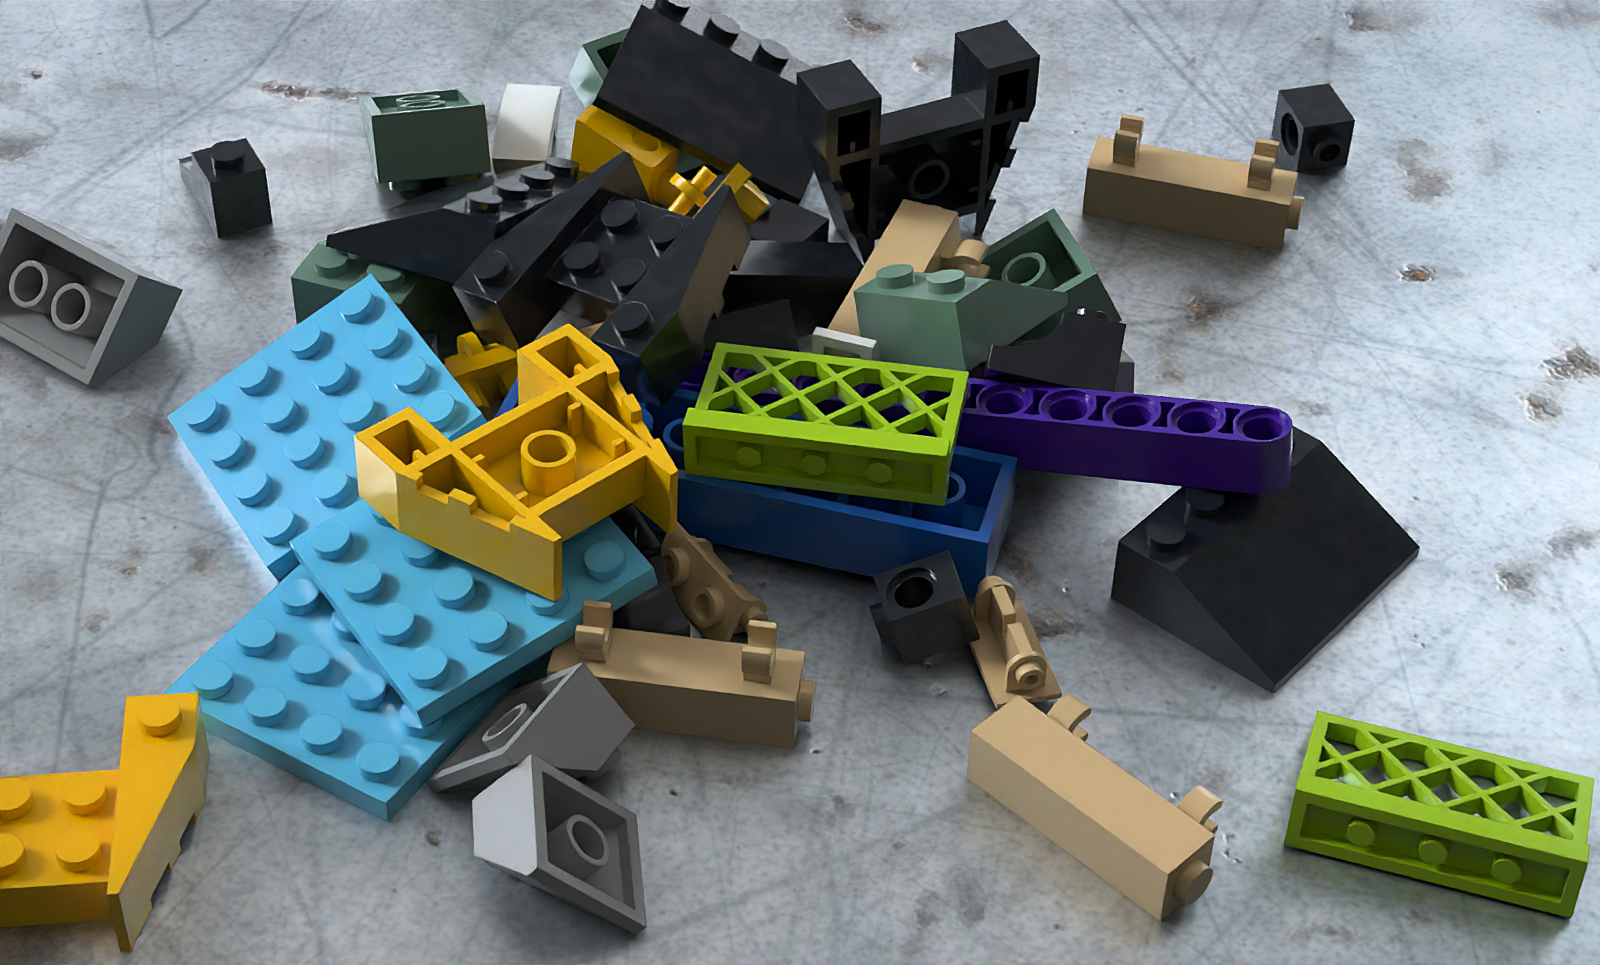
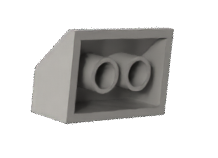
[0,208,183,388]

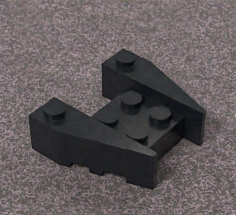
[796,20,1040,265]
[452,151,751,407]

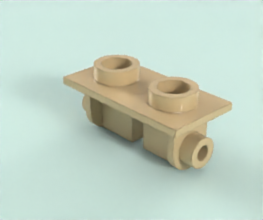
[661,522,768,642]
[969,576,1062,709]

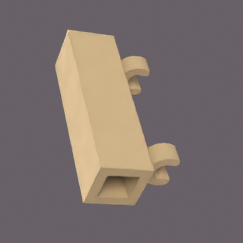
[1082,114,1305,251]
[827,199,991,337]
[547,599,816,749]
[966,693,1223,921]

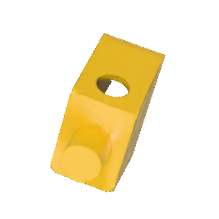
[570,104,693,213]

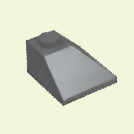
[426,662,635,793]
[472,754,647,935]

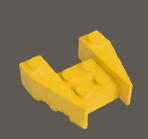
[354,323,678,602]
[0,692,209,951]

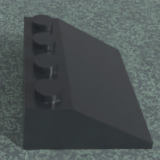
[592,0,821,206]
[326,157,591,283]
[1110,425,1420,694]

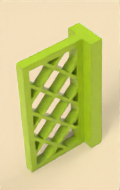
[682,342,969,506]
[1283,711,1595,918]

